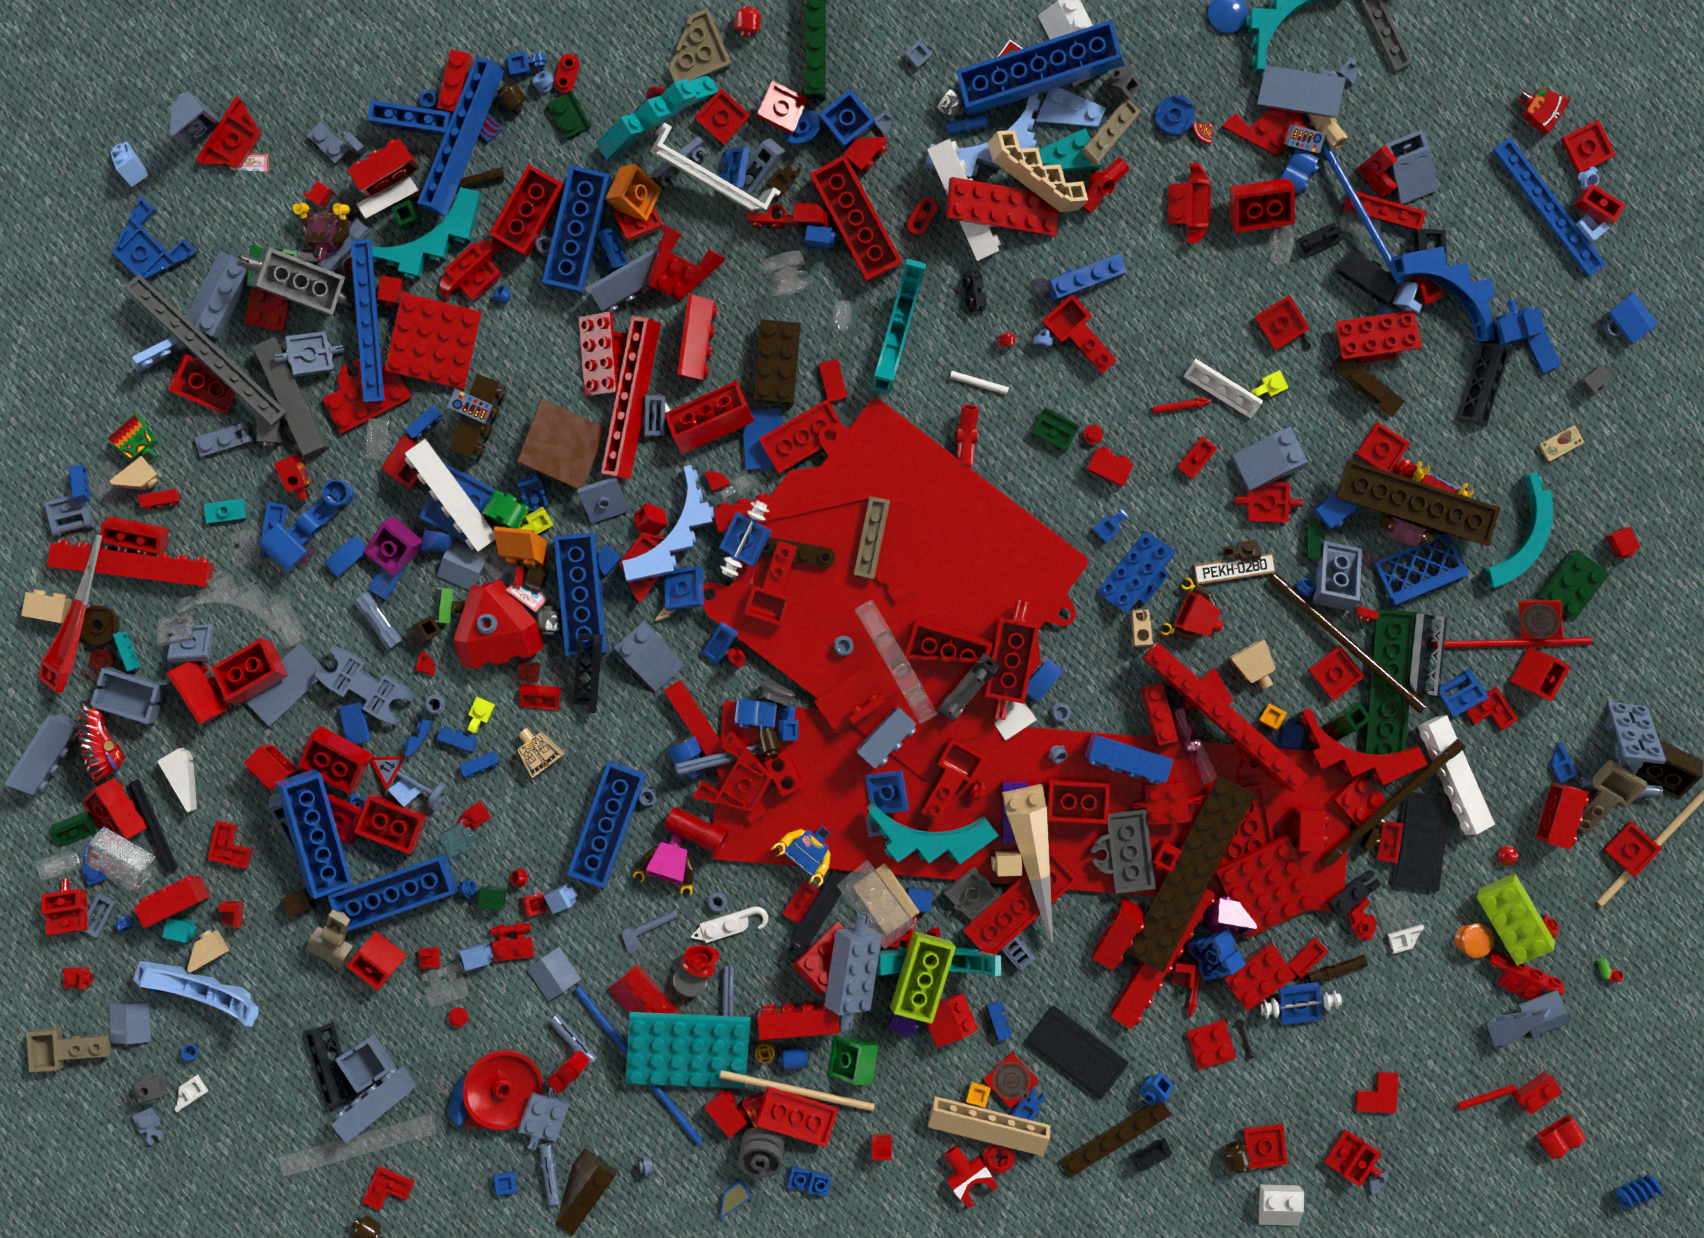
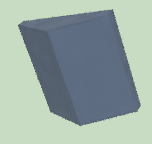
[437,540,489,590]
[526,946,581,1001]
[1519,990,1570,1037]
[109,1002,151,1044]

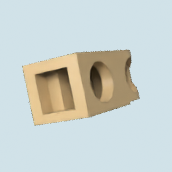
[1131,609,1153,648]

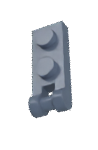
[195,422,254,457]

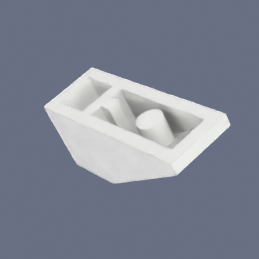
[157,748,197,813]

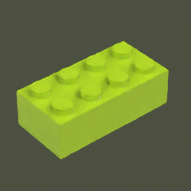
[1477,873,1555,966]
[890,931,956,1024]

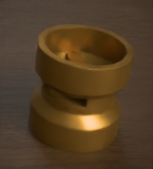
[755,1040,775,1064]

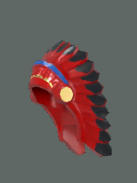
[78,701,126,783]

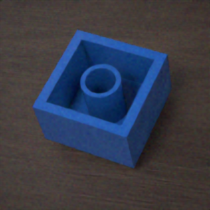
[819,89,876,151]

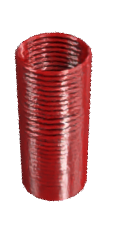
[664,806,728,855]

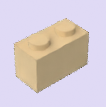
[21,589,72,623]
[991,850,1022,876]

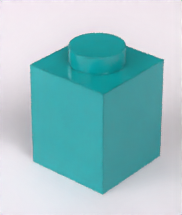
[162,915,197,943]

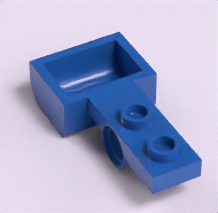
[258,497,339,574]

